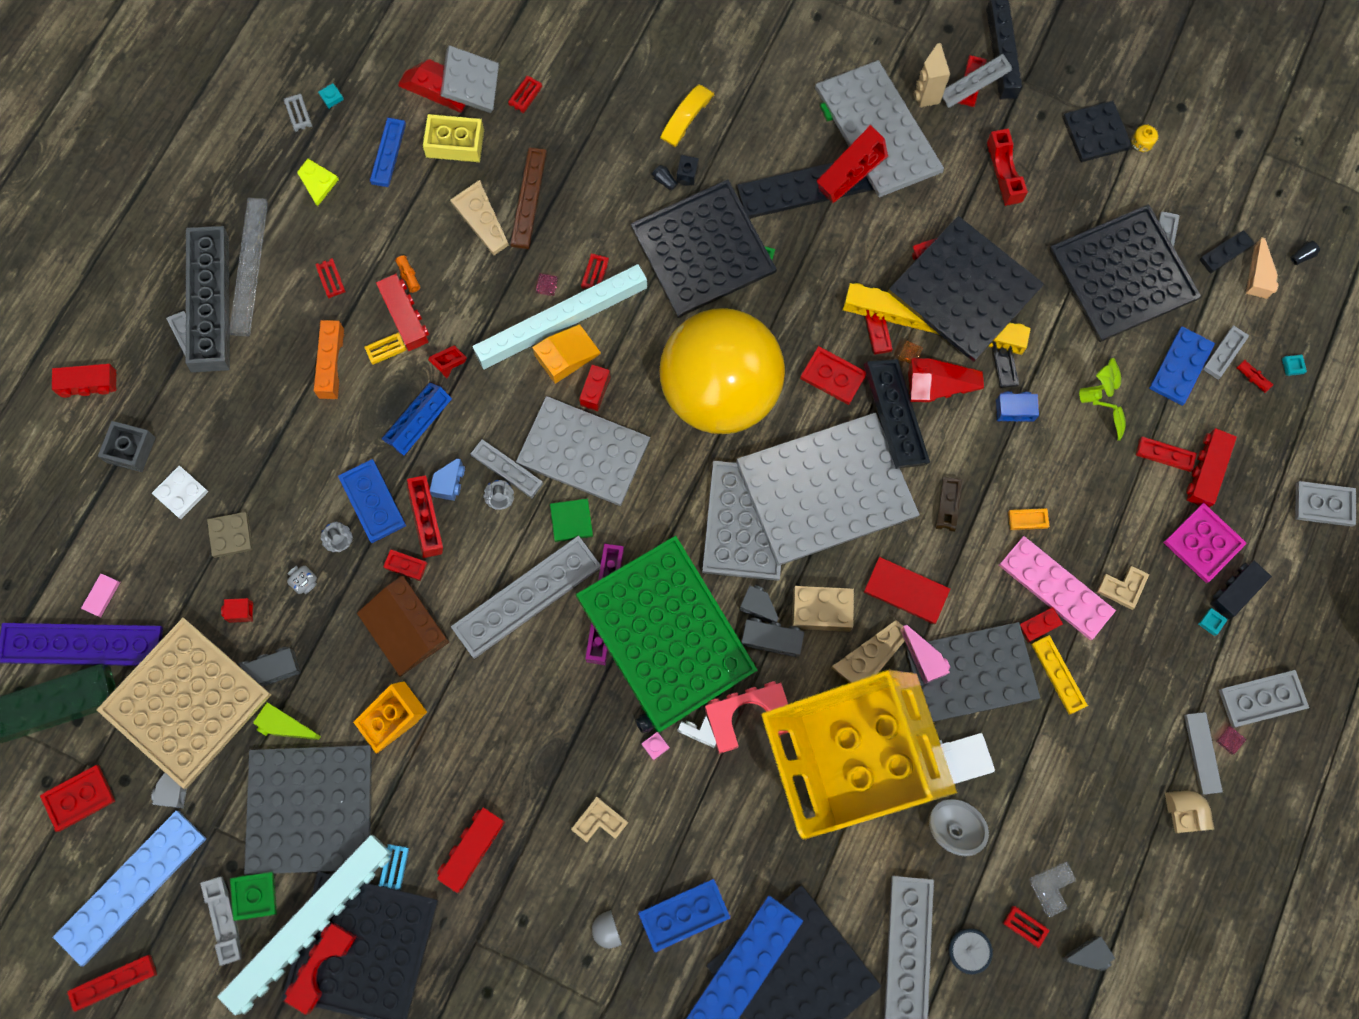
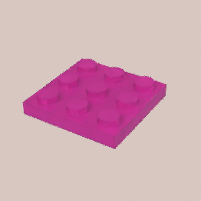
[1163,503,1247,583]

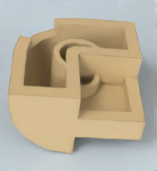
[1165,791,1214,833]

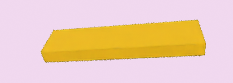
[1031,635,1088,715]

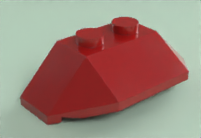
[398,59,466,113]

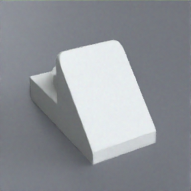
[678,716,716,748]

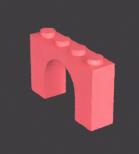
[704,681,789,754]

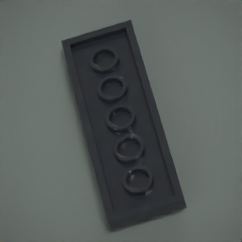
[864,359,930,469]

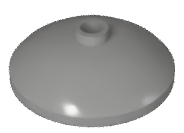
[929,799,989,856]

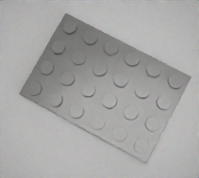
[516,396,650,506]
[702,461,781,581]

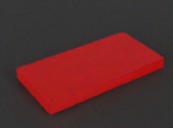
[864,557,950,625]

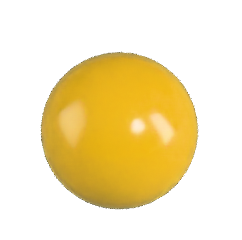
[659,308,785,434]

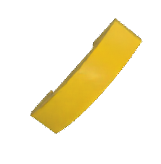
[661,84,714,147]

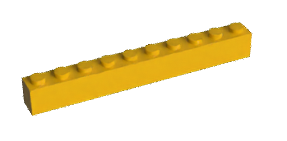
[843,283,1031,355]

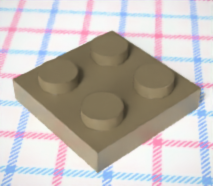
[207,512,253,558]

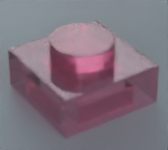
[536,273,558,296]

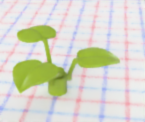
[1079,358,1126,441]

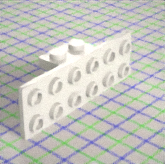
[940,733,995,784]

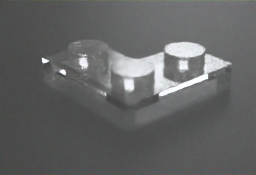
[1029,862,1076,917]

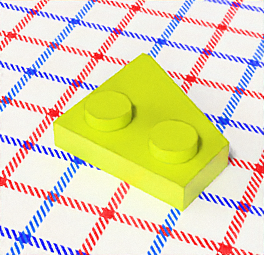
[297,159,339,206]

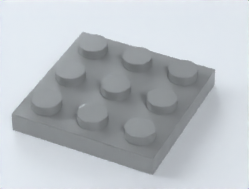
[440,45,499,113]

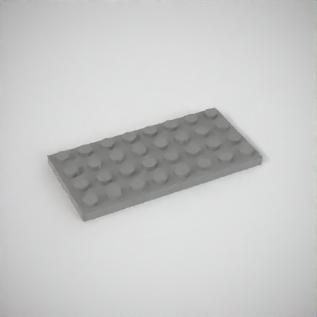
[815,60,944,197]

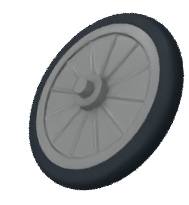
[949,929,993,974]

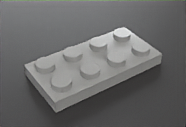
[1219,670,1309,728]

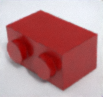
[579,365,610,411]

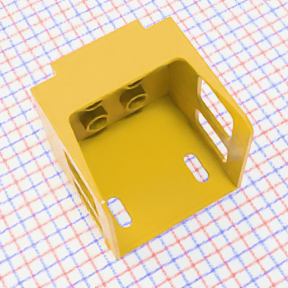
[762,670,957,839]

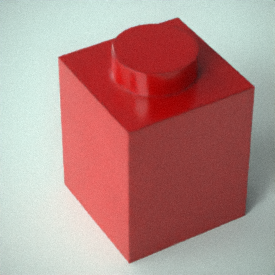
[221,598,253,623]

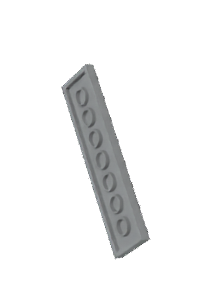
[451,536,601,659]
[884,876,934,1019]

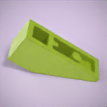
[253,702,321,740]

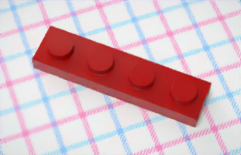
[67,955,157,1012]

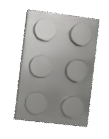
[1295,481,1356,526]

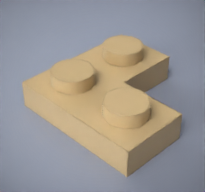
[1097,566,1149,610]
[571,797,628,842]

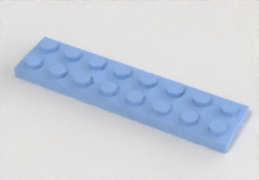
[53,811,207,966]

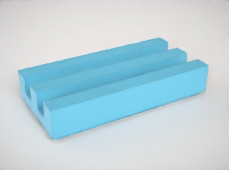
[379,844,409,890]

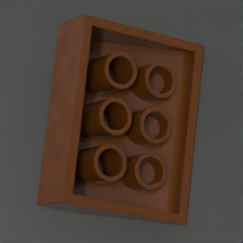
[357,576,450,677]

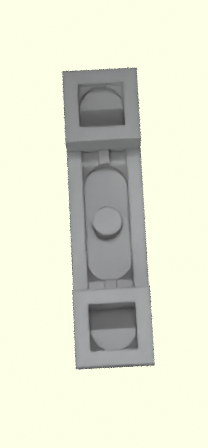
[201,877,242,965]

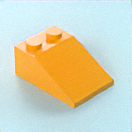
[532,324,601,384]
[353,681,427,753]

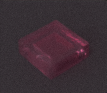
[1216,726,1246,755]

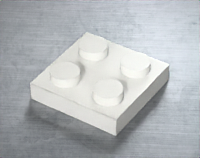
[152,466,208,519]

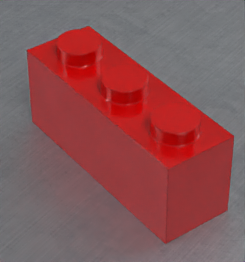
[52,364,116,398]

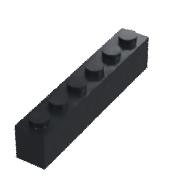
[986,0,1022,100]

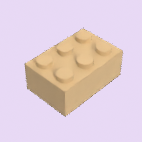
[792,586,854,632]

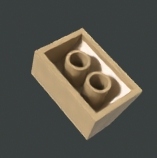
[914,43,950,107]

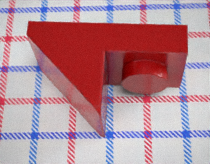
[428,346,467,378]

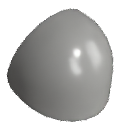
[592,910,622,948]

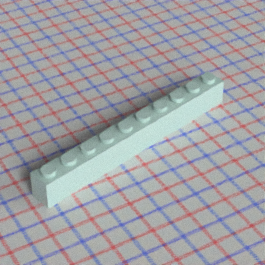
[473,264,647,369]
[218,835,392,1015]

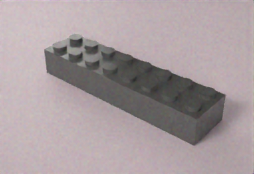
[186,226,230,373]

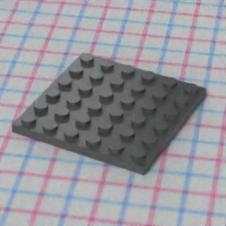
[244,745,372,875]

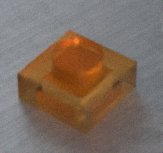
[898,341,923,364]

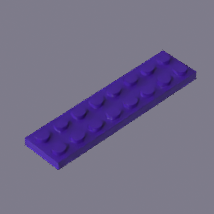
[0,623,163,666]

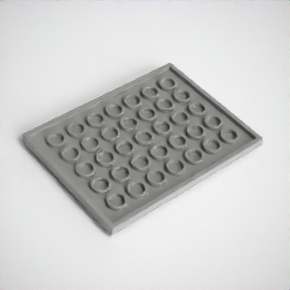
[736,413,919,566]

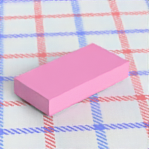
[81,574,120,617]

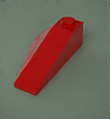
[908,358,984,402]

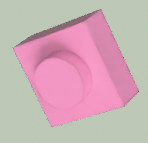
[642,732,669,761]

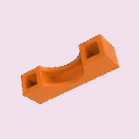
[314,320,344,399]

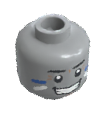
[287,566,317,595]

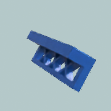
[382,383,452,456]

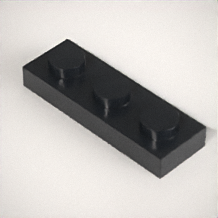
[1200,230,1255,274]

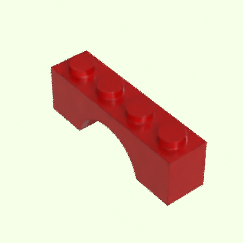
[987,129,1028,206]
[284,924,357,1015]

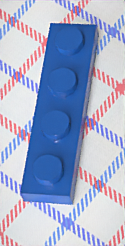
[370,118,406,187]

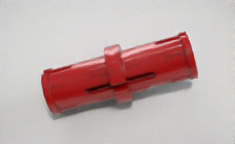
[1236,360,1274,393]

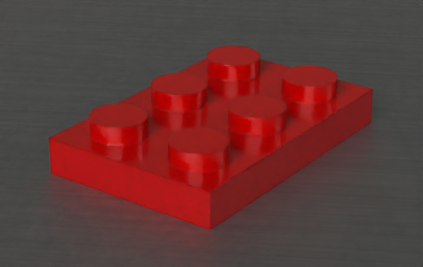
[800,346,866,405]
[40,765,115,832]

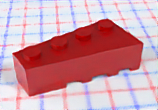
[817,125,888,203]

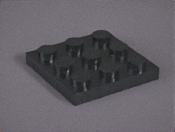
[1062,101,1132,162]

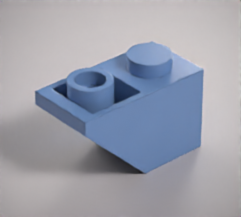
[430,459,465,501]

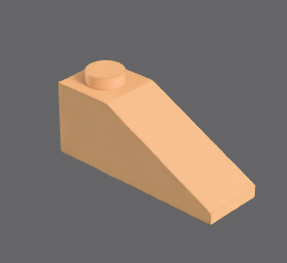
[1246,238,1278,299]

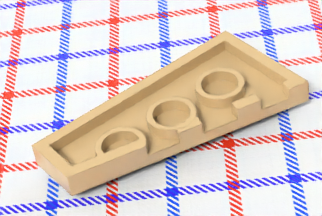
[450,180,508,255]
[831,620,905,683]

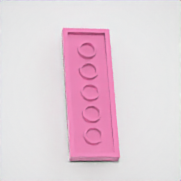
[999,536,1116,641]

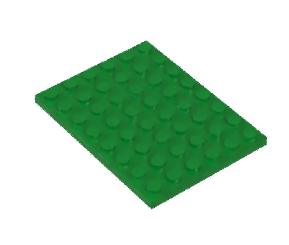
[575,536,757,733]

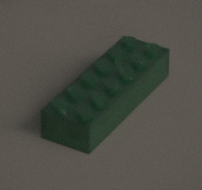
[0,664,116,744]

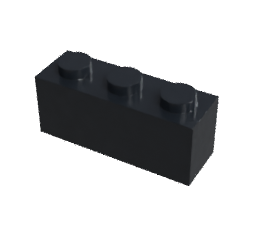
[1210,560,1272,620]

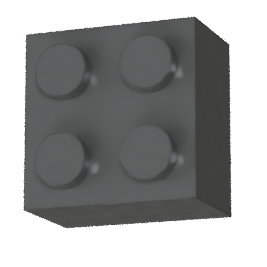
[98,421,156,472]

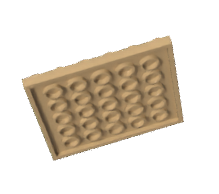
[97,618,271,789]

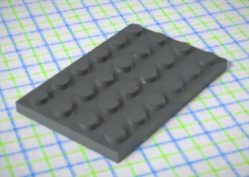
[905,622,1040,722]

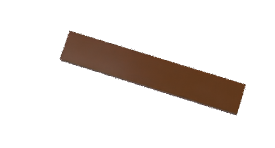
[511,147,547,249]

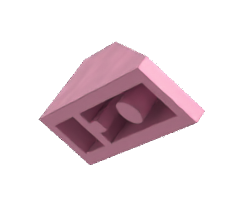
[900,625,950,684]

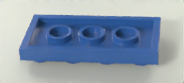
[1149,326,1215,406]
[338,459,406,543]
[638,879,730,952]

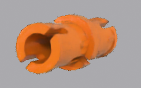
[395,255,421,293]

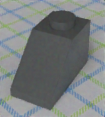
[740,585,778,623]
[1062,936,1116,971]

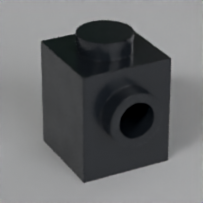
[677,155,699,186]

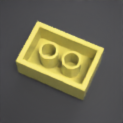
[423,114,484,162]

